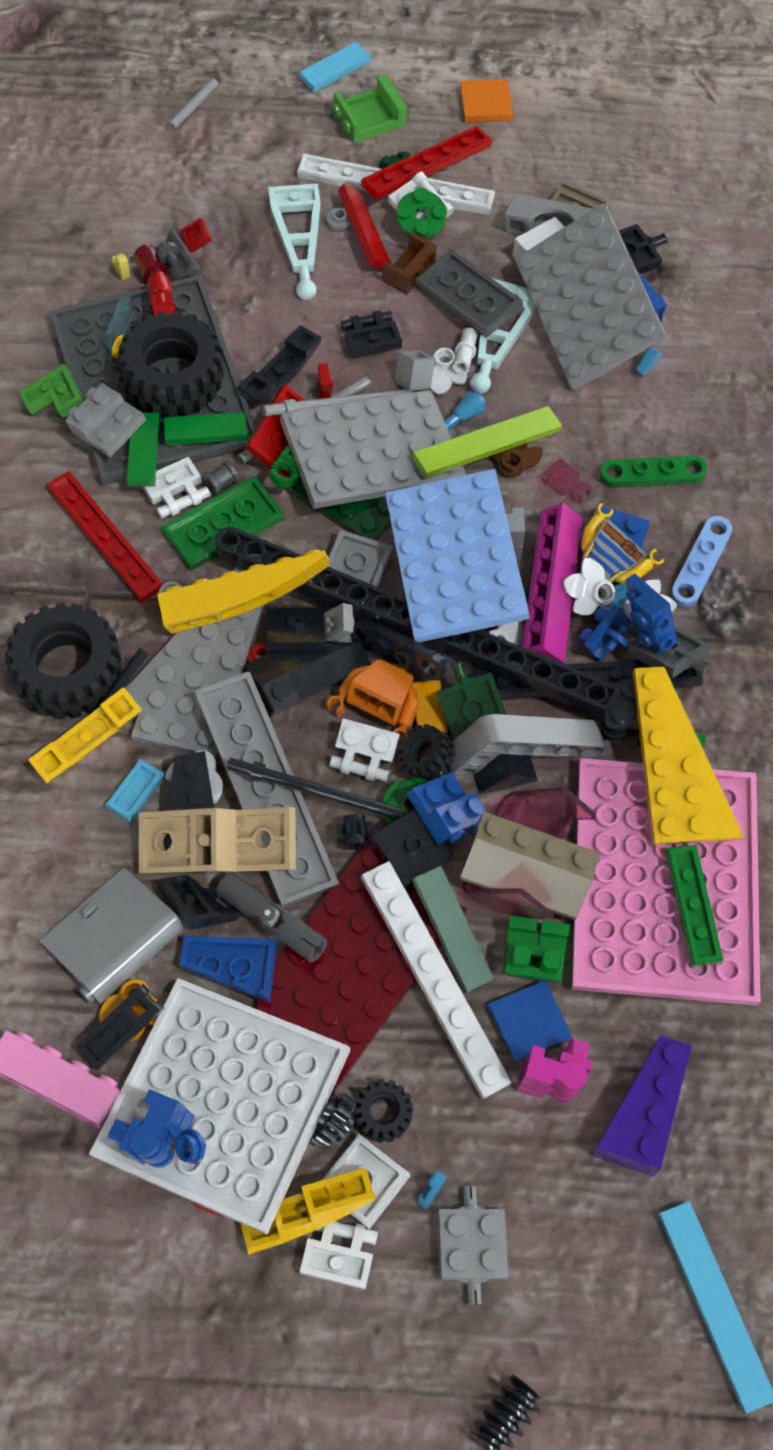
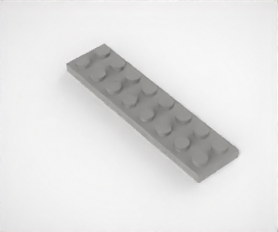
[194,671,339,908]

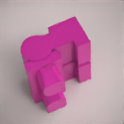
[516,1038,593,1103]

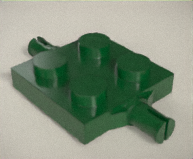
[436,662,507,740]

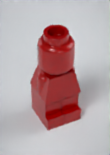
[147,271,176,317]

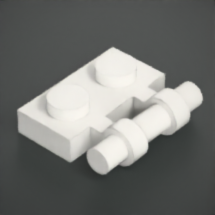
[142,457,211,519]
[330,718,400,782]
[300,1220,378,1290]

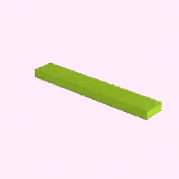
[412,406,562,479]

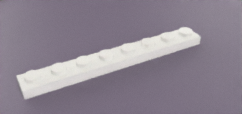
[361,861,512,1100]

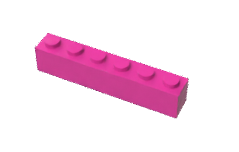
[522,502,583,664]

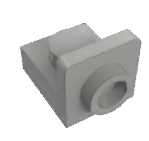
[324,603,354,644]

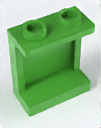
[331,74,407,143]

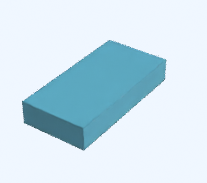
[105,759,165,824]

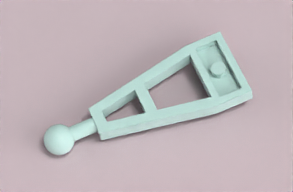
[268,184,321,300]
[470,278,536,394]

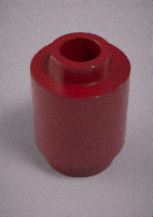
[134,244,167,283]

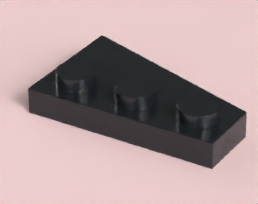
[163,751,214,850]

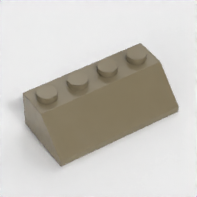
[459,811,600,920]

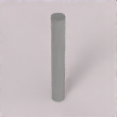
[168,78,219,130]

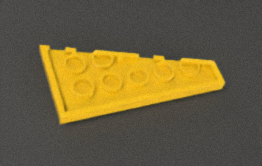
[633,667,745,845]

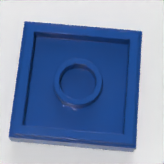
[488,981,572,1064]

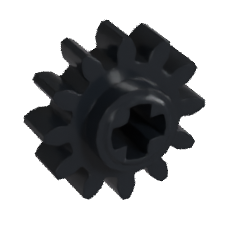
[311,1092,357,1149]

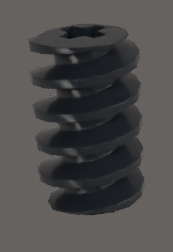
[468,1374,541,1450]

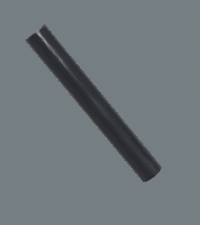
[93,648,149,712]

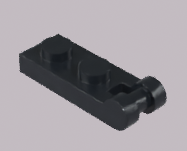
[76,984,165,1070]

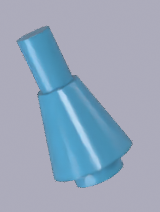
[444,391,486,431]

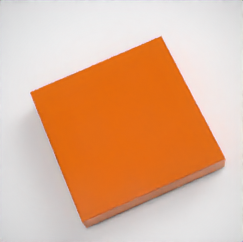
[460,79,513,123]

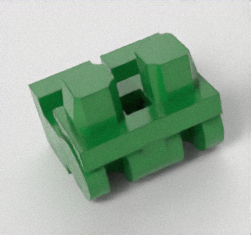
[503,915,570,984]

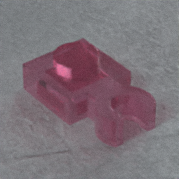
[541,458,592,504]

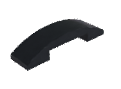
[237,325,322,403]

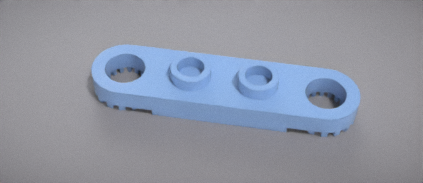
[671,516,732,608]

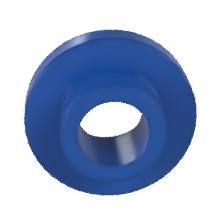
[175,1129,206,1164]

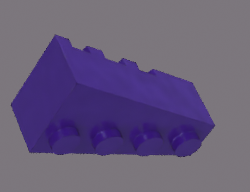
[591,1035,692,1177]

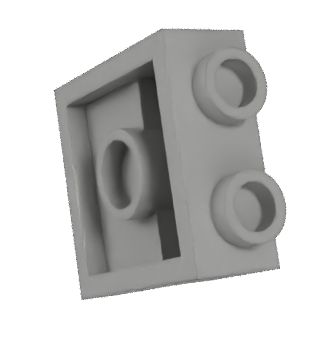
[65,383,146,458]

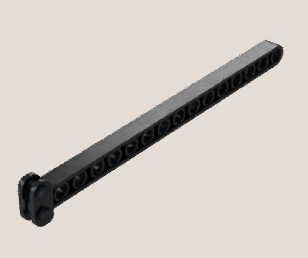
[215,527,637,739]

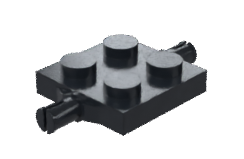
[618,224,667,274]

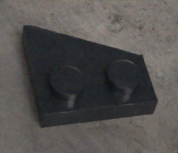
[158,875,241,930]

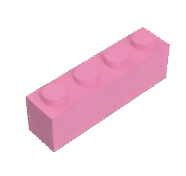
[0,1030,120,1130]

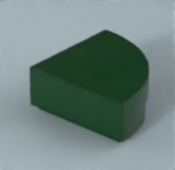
[379,151,411,169]

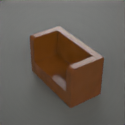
[382,233,437,295]

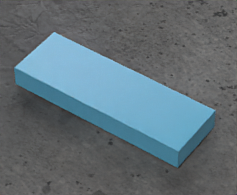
[299,42,371,93]

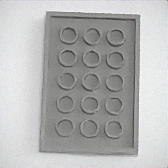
[515,203,667,390]
[280,390,466,509]

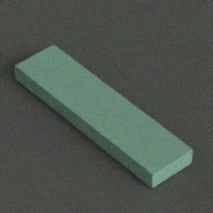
[412,866,494,993]

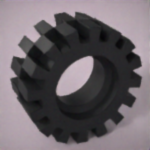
[397,724,455,782]
[354,1079,413,1143]

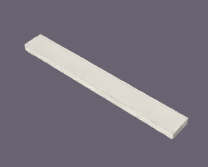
[297,153,495,216]

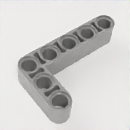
[449,714,605,779]

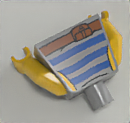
[581,503,664,584]

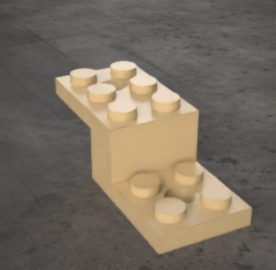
[139,807,296,874]

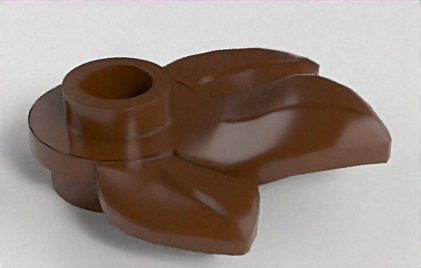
[491,444,543,477]

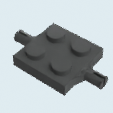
[627,622,711,678]

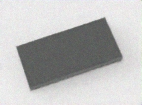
[415,249,523,338]

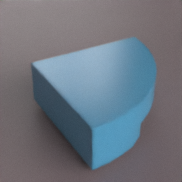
[636,347,664,375]
[417,1171,447,1210]

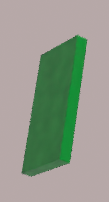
[161,476,285,571]

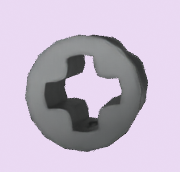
[203,460,239,495]

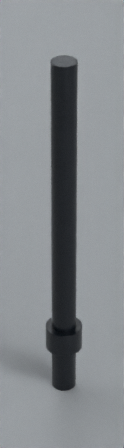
[227,757,404,820]

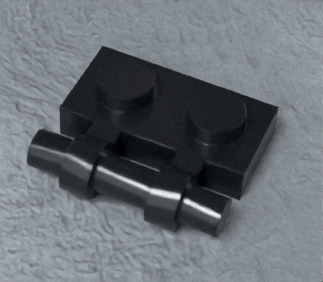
[340,310,402,358]

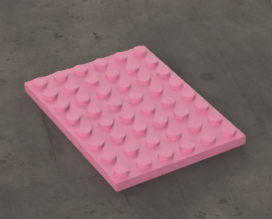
[571,758,761,1006]

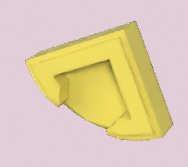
[112,252,131,280]

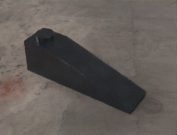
[244,641,371,717]

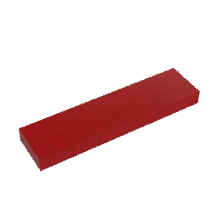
[338,184,391,270]

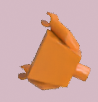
[327,660,419,746]

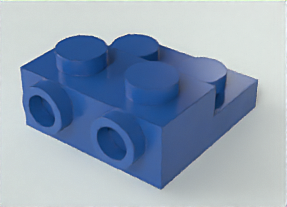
[625,573,677,655]
[407,772,488,845]

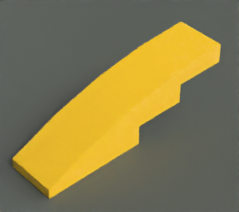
[241,1167,375,1255]

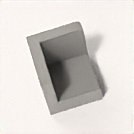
[394,350,435,391]

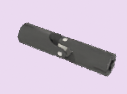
[217,872,327,962]

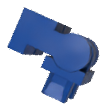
[108,1089,195,1168]

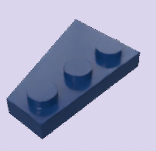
[179,936,278,1003]

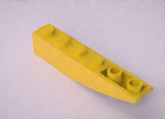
[157,550,330,634]

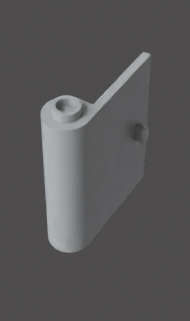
[39,867,185,1005]

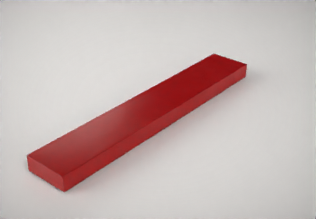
[361,126,492,200]
[46,471,163,603]

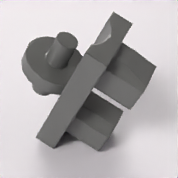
[156,230,200,280]

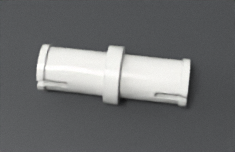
[453,328,478,374]

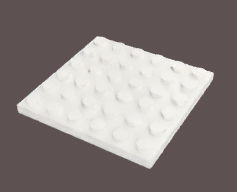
[89,978,350,1234]

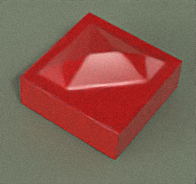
[180,218,212,253]
[318,363,335,399]

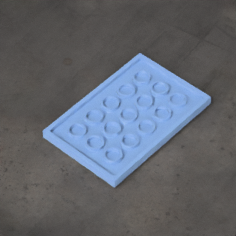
[385,469,530,642]

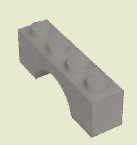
[505,193,611,236]

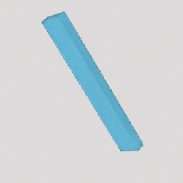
[658,1201,773,1414]

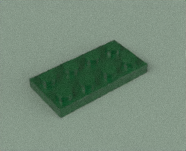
[285,477,392,541]

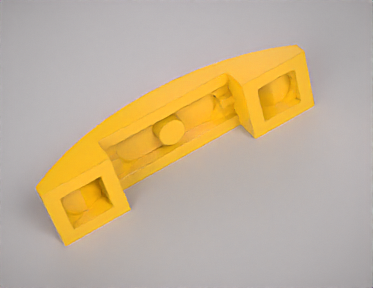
[28,687,142,783]

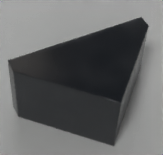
[475,754,538,794]

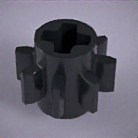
[337,814,373,850]

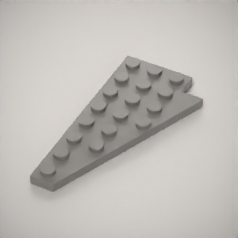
[126,554,265,760]

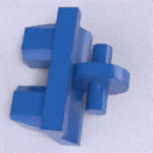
[579,605,631,662]

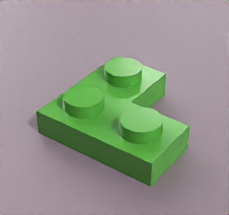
[19,364,84,418]

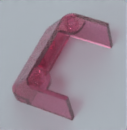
[462,787,596,920]

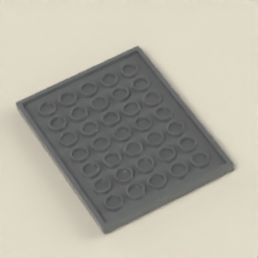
[49,275,256,485]

